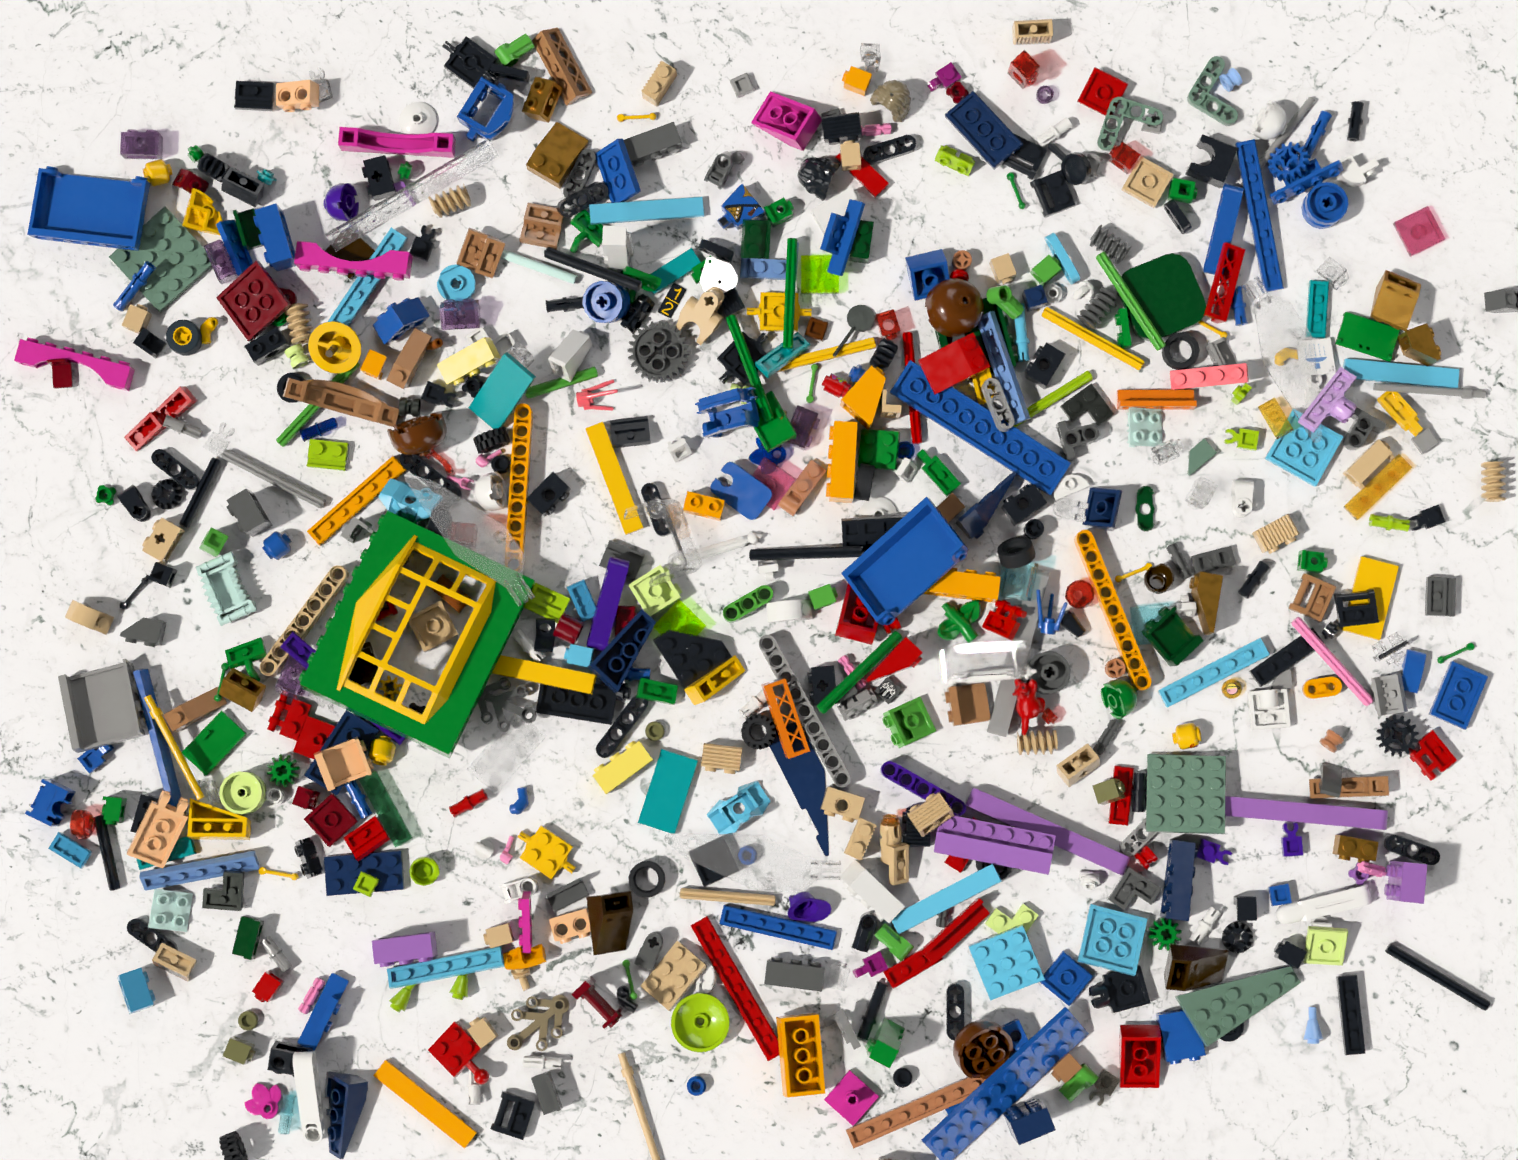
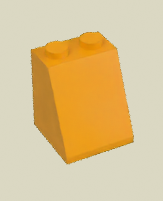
[840,365,886,429]

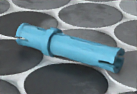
[1014,303,1030,362]

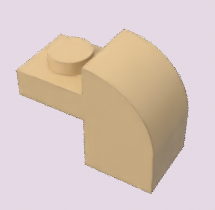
[65,600,114,635]

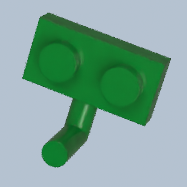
[570,210,603,253]
[621,266,662,304]
[225,637,267,682]

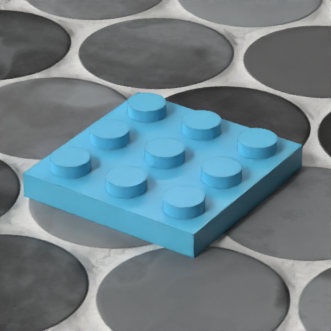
[1265,408,1344,487]
[1077,904,1147,976]
[968,924,1045,1000]

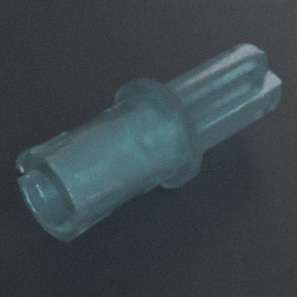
[278,1094,296,1134]

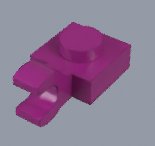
[927,62,962,92]
[852,951,889,978]

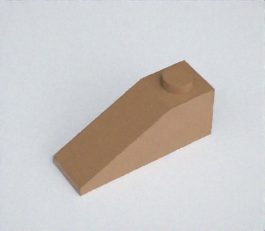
[386,328,432,389]
[163,687,228,732]

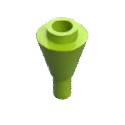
[449,974,468,1000]
[389,984,416,1013]

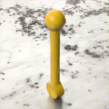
[617,113,656,122]
[1199,321,1228,338]
[1115,563,1152,583]
[258,867,298,880]

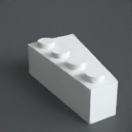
[602,226,634,273]

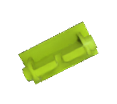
[934,145,975,176]

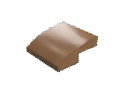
[520,203,565,250]
[456,228,505,278]

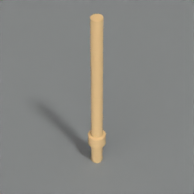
[618,1052,660,1160]

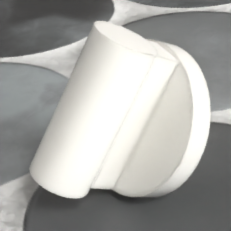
[1073,281,1094,300]
[474,840,494,859]
[1079,871,1100,890]
[1310,916,1332,927]

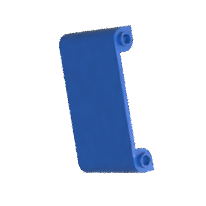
[27,166,150,251]
[841,497,969,625]

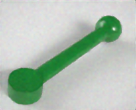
[1007,172,1026,209]
[1437,643,1475,664]
[214,663,229,702]

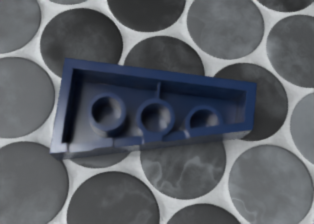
[587,609,656,693]
[1160,840,1198,921]

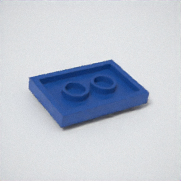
[595,138,641,203]
[1429,661,1488,730]

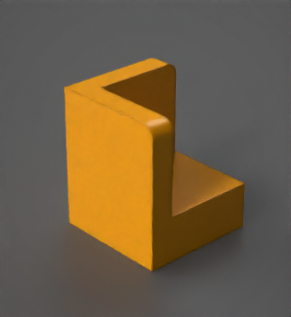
[360,349,387,380]

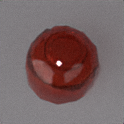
[1065,580,1095,609]
[70,810,96,839]

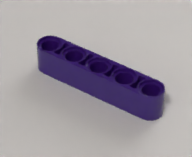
[586,556,629,651]
[880,761,966,816]

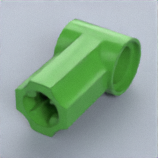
[494,33,535,67]
[986,285,1024,319]
[874,923,914,962]
[1059,1063,1099,1103]

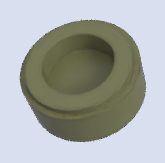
[645,721,665,741]
[238,1010,259,1031]

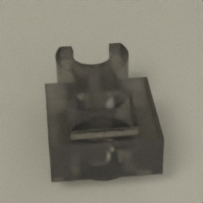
[1088,1068,1120,1106]

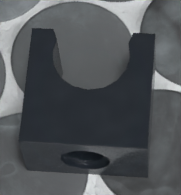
[1185,134,1238,188]

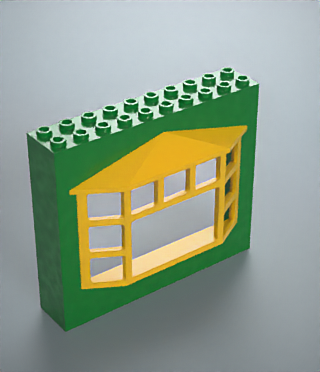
[299,510,535,759]

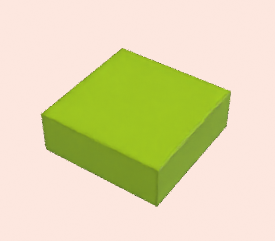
[353,871,380,897]

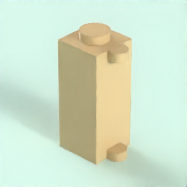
[1343,439,1395,490]

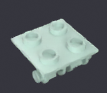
[1127,407,1162,447]
[148,889,193,932]

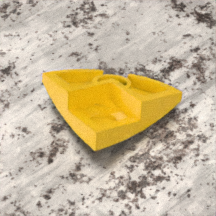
[182,188,222,236]

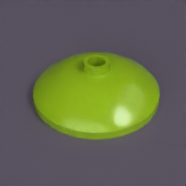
[671,993,729,1052]

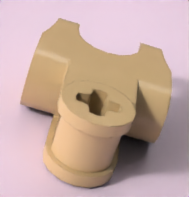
[676,287,724,345]

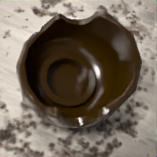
[1144,563,1174,594]

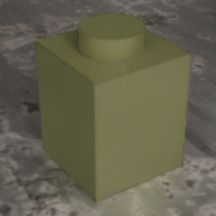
[1092,778,1125,805]
[223,1036,256,1065]

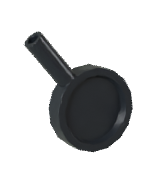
[1048,142,1091,185]

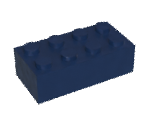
[1003,1098,1056,1145]

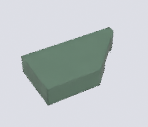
[1187,439,1217,476]

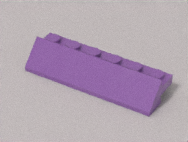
[934,816,1056,875]

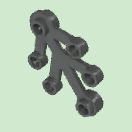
[478,677,537,732]

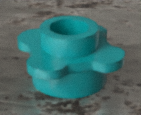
[257,169,277,185]

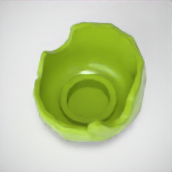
[409,856,440,886]

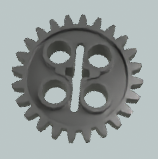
[628,321,690,383]

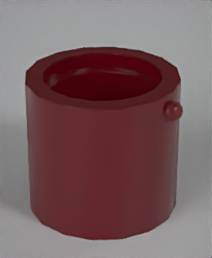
[553,613,584,645]

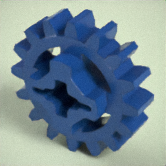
[1268,142,1310,182]

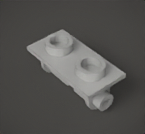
[837,688,878,721]

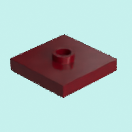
[304,793,359,848]

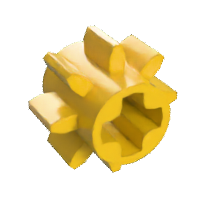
[378,675,403,699]

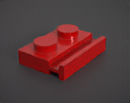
[343,816,390,861]

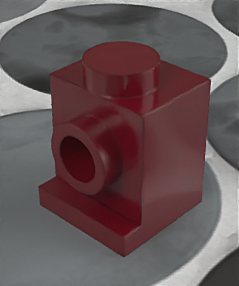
[292,786,320,810]

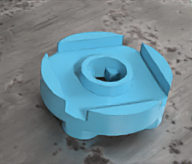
[437,265,476,303]

